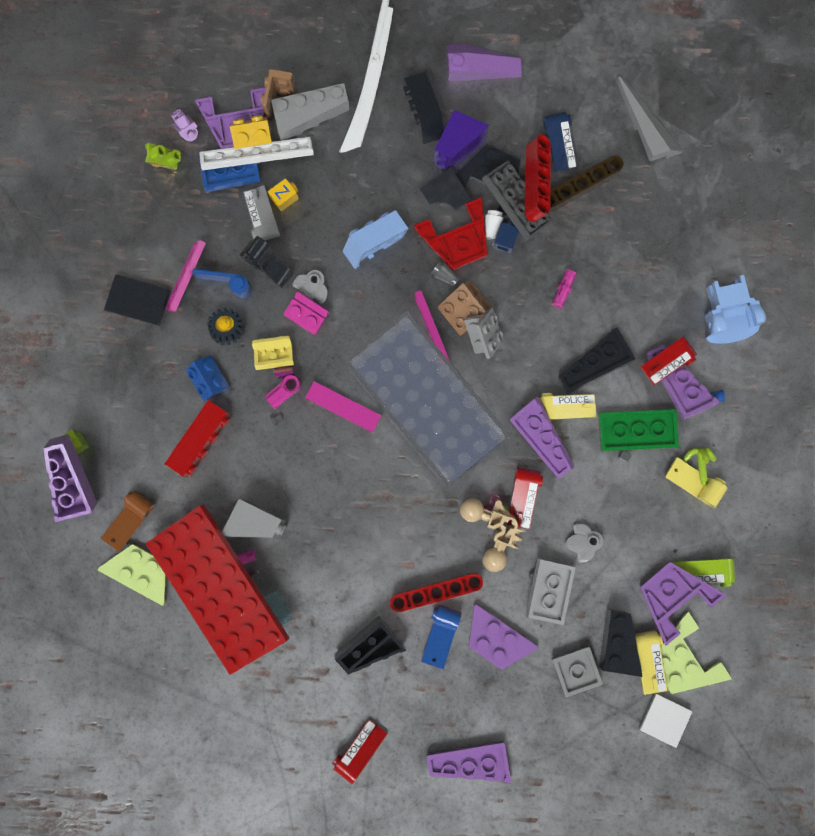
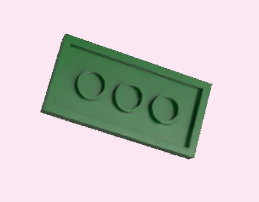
[598,409,679,452]

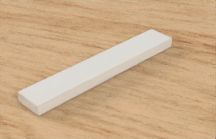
[199,137,314,170]

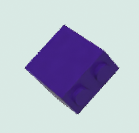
[434,110,489,170]

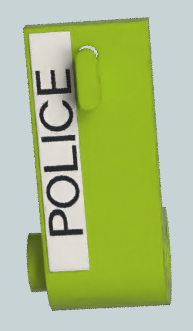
[673,558,736,587]

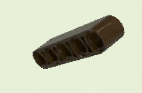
[548,156,624,214]

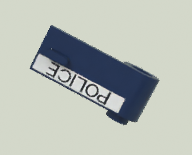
[542,111,577,172]

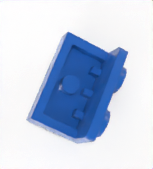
[186,355,230,402]

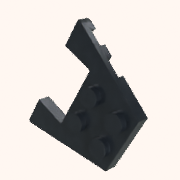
[456,145,520,217]

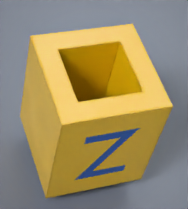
[268,178,299,212]

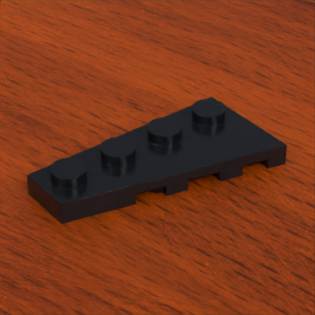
[558,327,636,395]

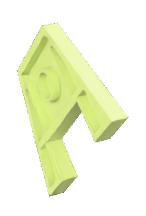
[660,611,732,694]

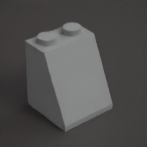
[222,499,287,538]

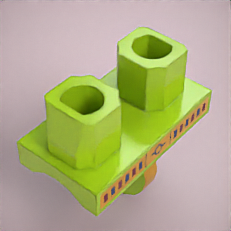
[145,143,181,170]

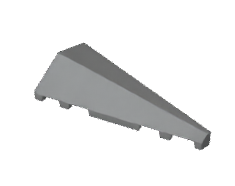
[617,76,683,161]

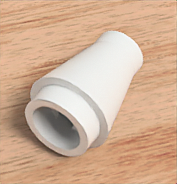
[485,210,504,239]

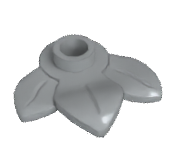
[292,270,328,305]
[564,524,604,563]

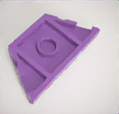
[469,604,538,670]

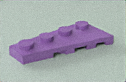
[646,345,719,420]

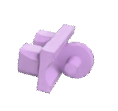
[170,109,198,141]

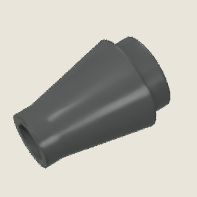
[431,260,460,286]

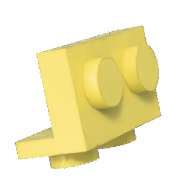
[252,336,294,370]

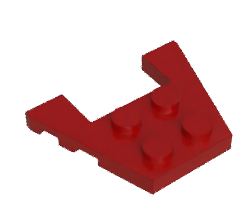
[414,197,487,271]

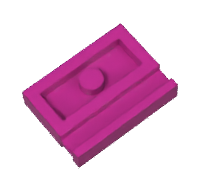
[283,291,330,335]

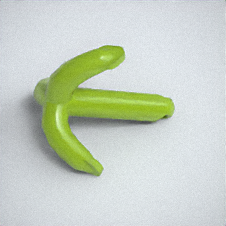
[683,447,716,485]

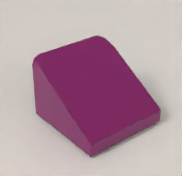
[274,365,295,379]

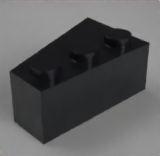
[599,609,643,677]
[335,616,406,675]

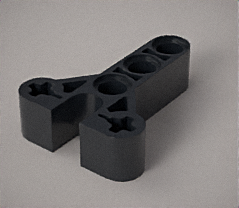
[239,236,294,288]

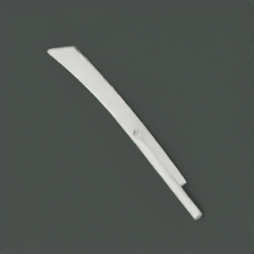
[339,0,393,153]

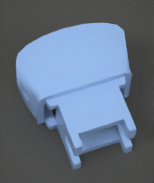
[705,275,766,344]

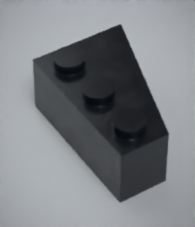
[403,72,444,144]

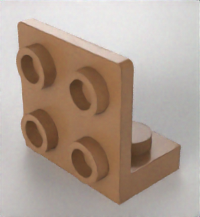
[261,69,297,120]
[438,281,495,336]

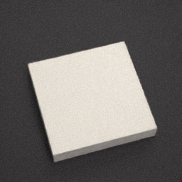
[639,693,692,748]

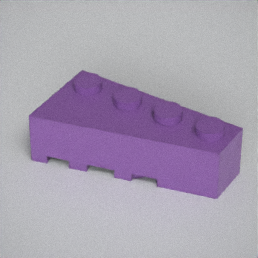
[43,434,97,522]

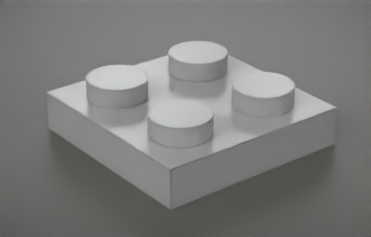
[551,646,603,697]

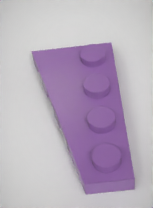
[510,396,574,479]
[426,741,511,783]

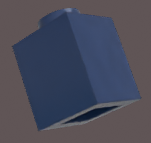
[493,222,519,254]

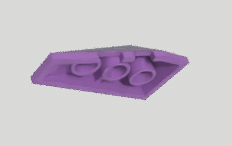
[446,44,522,81]

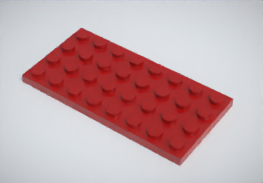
[145,504,290,675]

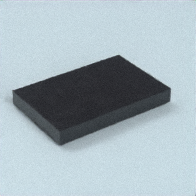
[104,274,170,326]

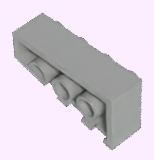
[271,83,350,141]

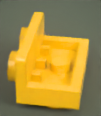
[229,115,272,149]

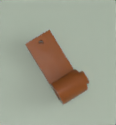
[100,491,155,552]

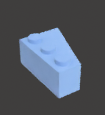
[342,210,408,269]

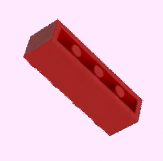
[164,400,231,478]

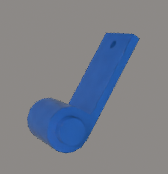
[192,268,252,298]
[421,605,462,670]

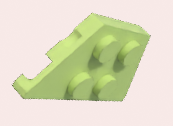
[98,544,167,606]

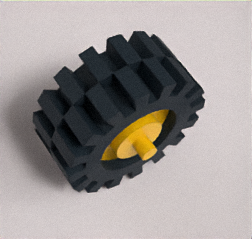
[207,308,244,345]

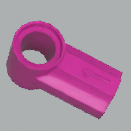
[265,375,302,409]

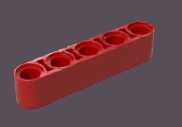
[525,134,551,222]
[390,573,483,612]

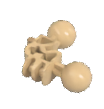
[459,498,526,572]

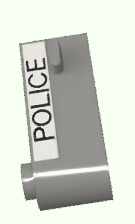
[243,185,280,241]

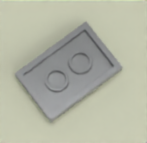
[525,559,576,625]

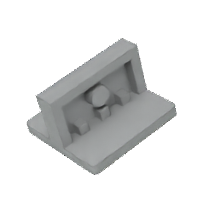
[464,308,503,359]

